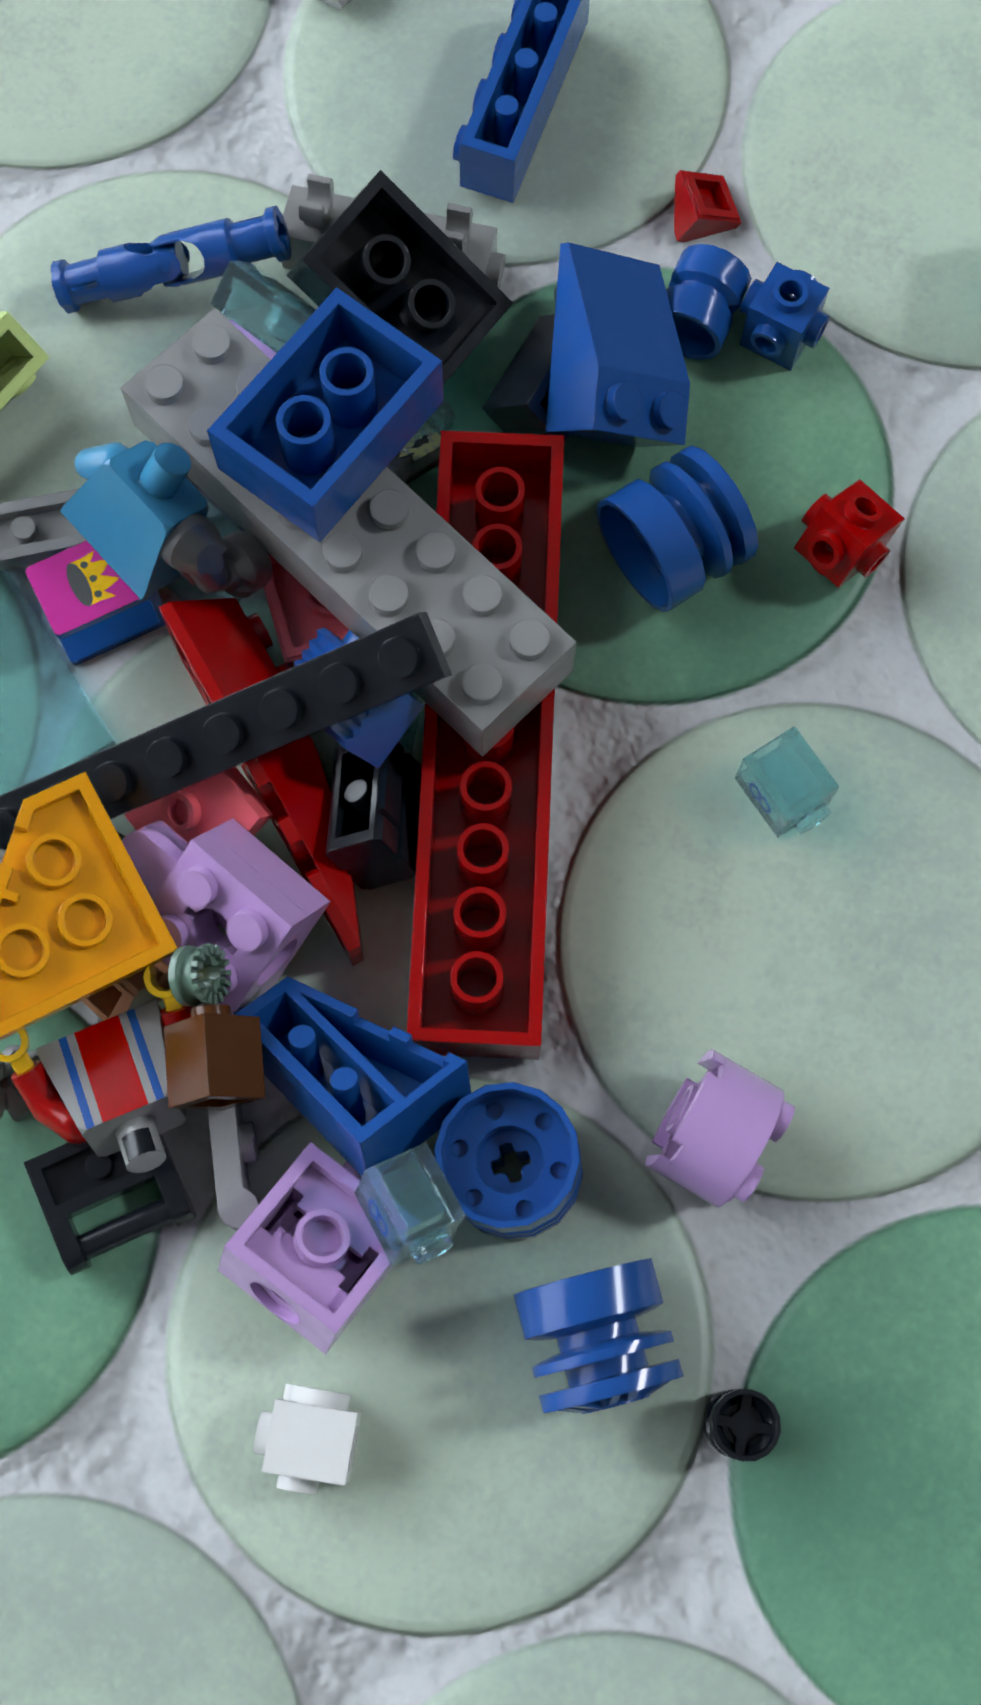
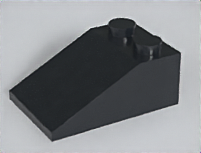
[286,170,513,385]

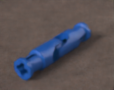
[50,206,292,314]

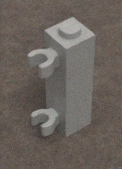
[282,173,506,288]

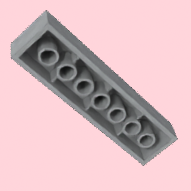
[120,307,577,757]

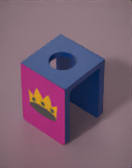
[25,540,166,665]

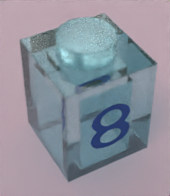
[735,726,839,838]
[354,1142,466,1266]

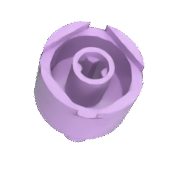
[645,1049,795,1207]

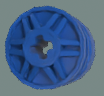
[597,445,759,612]
[434,1082,583,1240]
[514,1258,684,1414]

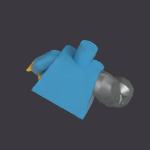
[60,440,273,600]

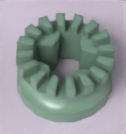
[168,943,231,1006]

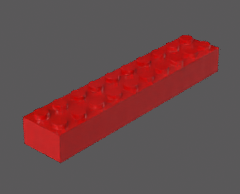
[407,430,564,1060]

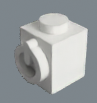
[254,1384,362,1494]

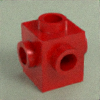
[794,479,905,588]

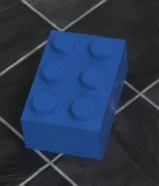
[207,287,444,543]

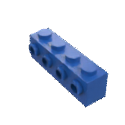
[453,0,590,203]

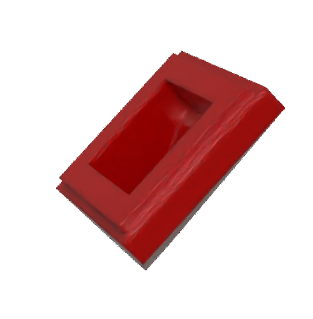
[674,170,742,242]

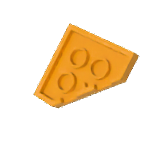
[0,772,178,1041]

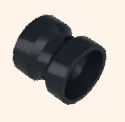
[704,1389,781,1461]

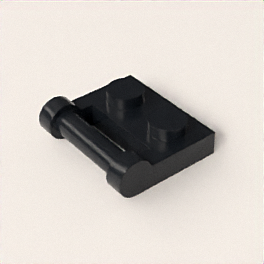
[23,1134,197,1275]

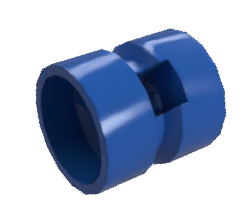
[666,244,752,360]

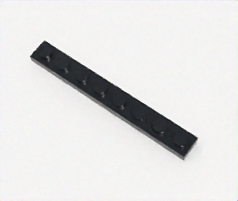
[0,612,452,850]

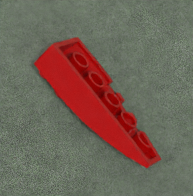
[159,598,364,966]

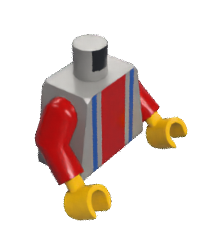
[0,965,193,1173]

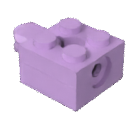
[122,818,331,1015]
[218,1142,419,1354]

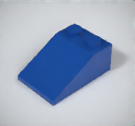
[545,242,690,447]

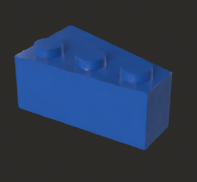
[234,976,471,1185]

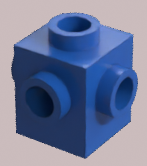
[740,262,830,371]

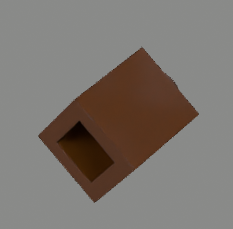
[164,1004,265,1110]

